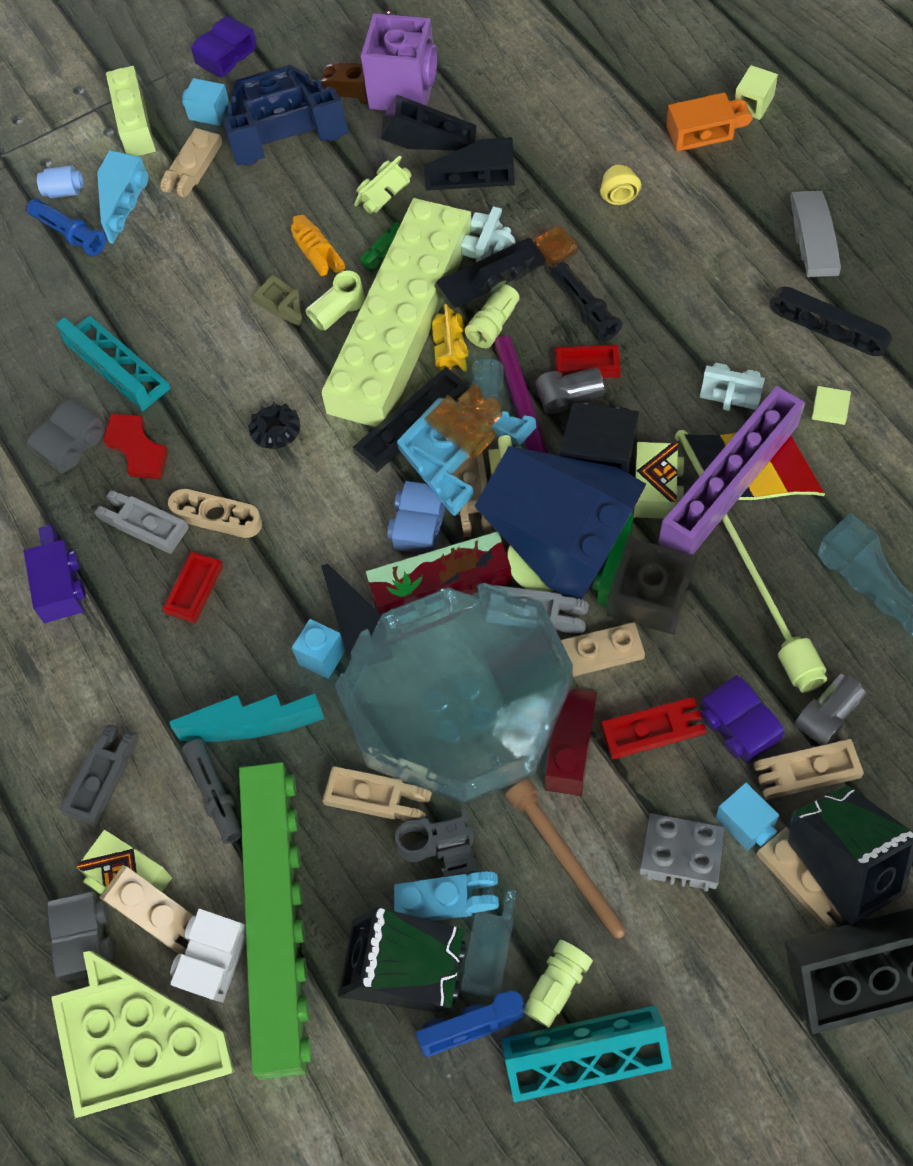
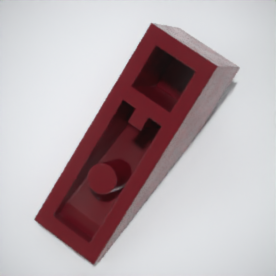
[545,688,597,796]

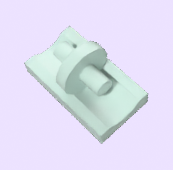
[461,206,516,262]
[700,363,765,411]

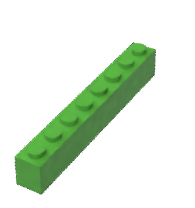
[239,762,312,1080]

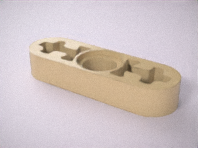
[168,489,262,538]

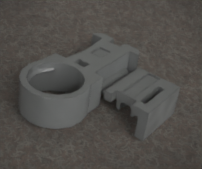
[395,809,477,877]

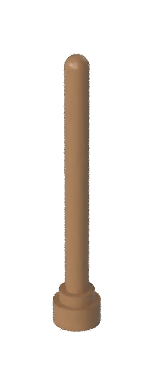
[505,779,625,939]

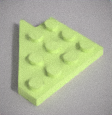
[51,951,235,1118]

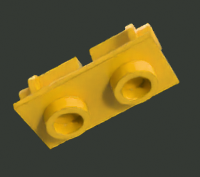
[432,304,468,372]

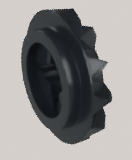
[248,401,300,449]

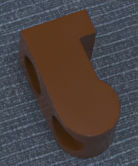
[320,63,368,104]

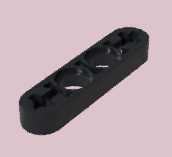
[769,286,892,356]

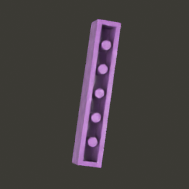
[658,386,805,561]

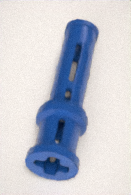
[27,198,106,256]

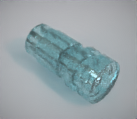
[471,359,504,413]

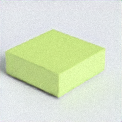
[812,386,851,425]

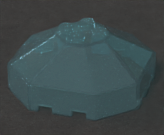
[335,583,573,804]

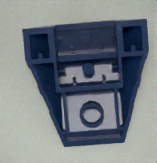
[475,446,646,600]

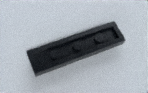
[353,367,469,473]

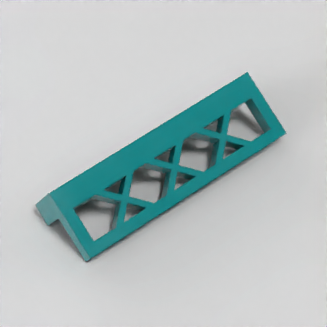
[55,315,171,412]
[501,1005,672,1102]

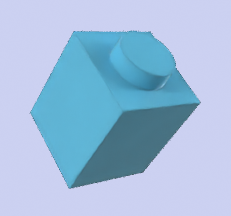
[182,78,230,126]
[292,619,346,679]
[716,783,779,851]

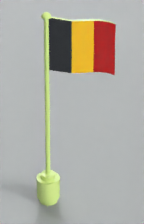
[675,430,827,693]

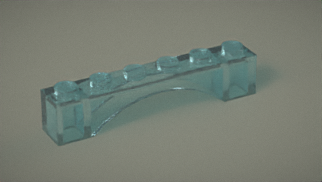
[817,513,913,637]

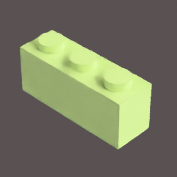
[106,65,156,156]

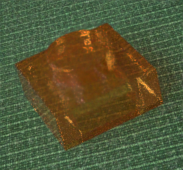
[535,225,578,267]

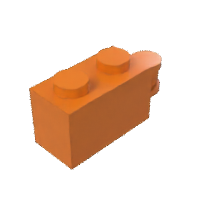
[666,92,753,152]

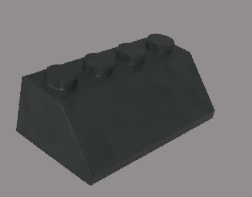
[785,908,913,1034]

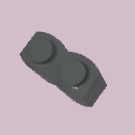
[27,398,105,474]
[48,891,114,982]

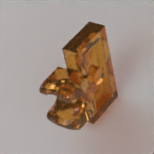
[425,384,502,460]

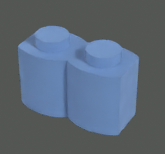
[387,481,446,554]

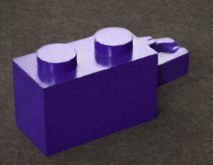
[23,524,86,623]

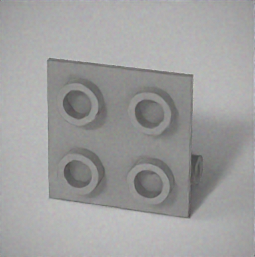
[640,813,724,892]

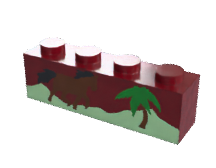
[366,532,512,621]

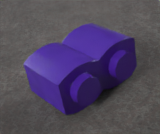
[191,16,257,77]
[701,675,785,764]

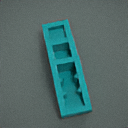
[170,693,325,742]

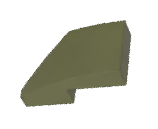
[253,274,302,326]

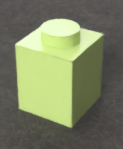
[735,65,778,120]

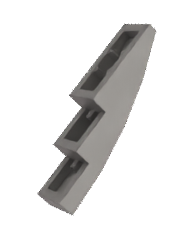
[791,191,841,277]

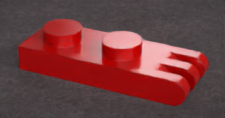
[601,697,707,760]

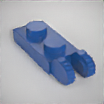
[416,990,524,1058]

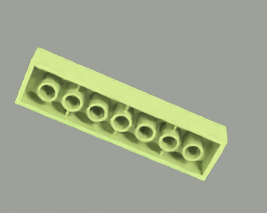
[321,198,473,427]

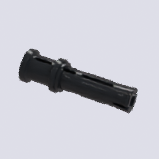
[551,262,622,341]

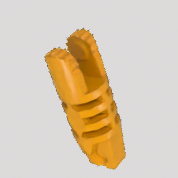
[291,215,345,276]

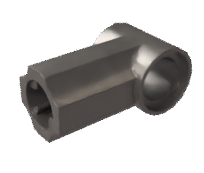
[535,367,605,415]
[794,673,866,746]

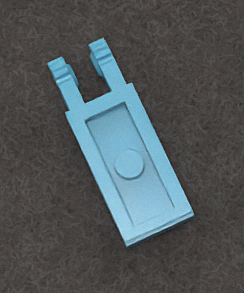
[394,871,499,921]

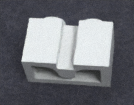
[170,909,246,1003]

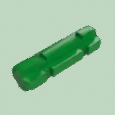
[359,222,401,271]

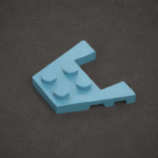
[397,398,537,516]

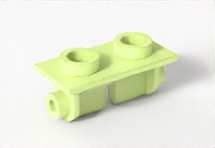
[354,155,412,214]

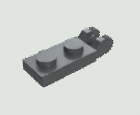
[60,724,138,827]

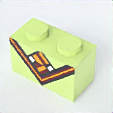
[634,442,684,519]
[77,830,172,895]

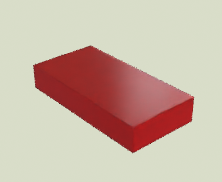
[555,344,621,378]
[162,551,223,624]

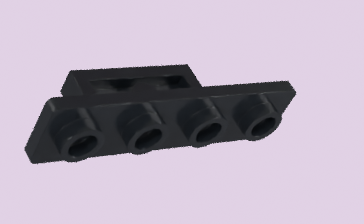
[435,238,546,309]

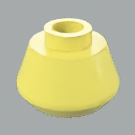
[600,165,641,205]

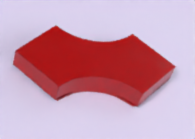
[103,414,168,479]

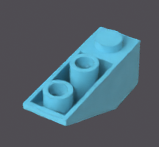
[97,150,148,244]

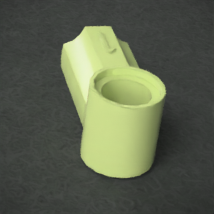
[306,270,365,331]

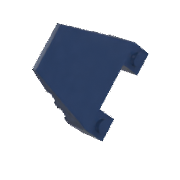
[223,65,349,166]

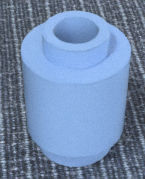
[37,165,84,199]

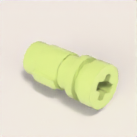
[465,284,519,348]
[522,940,593,1028]

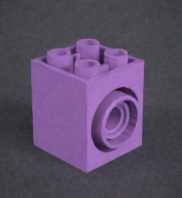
[361,13,437,111]

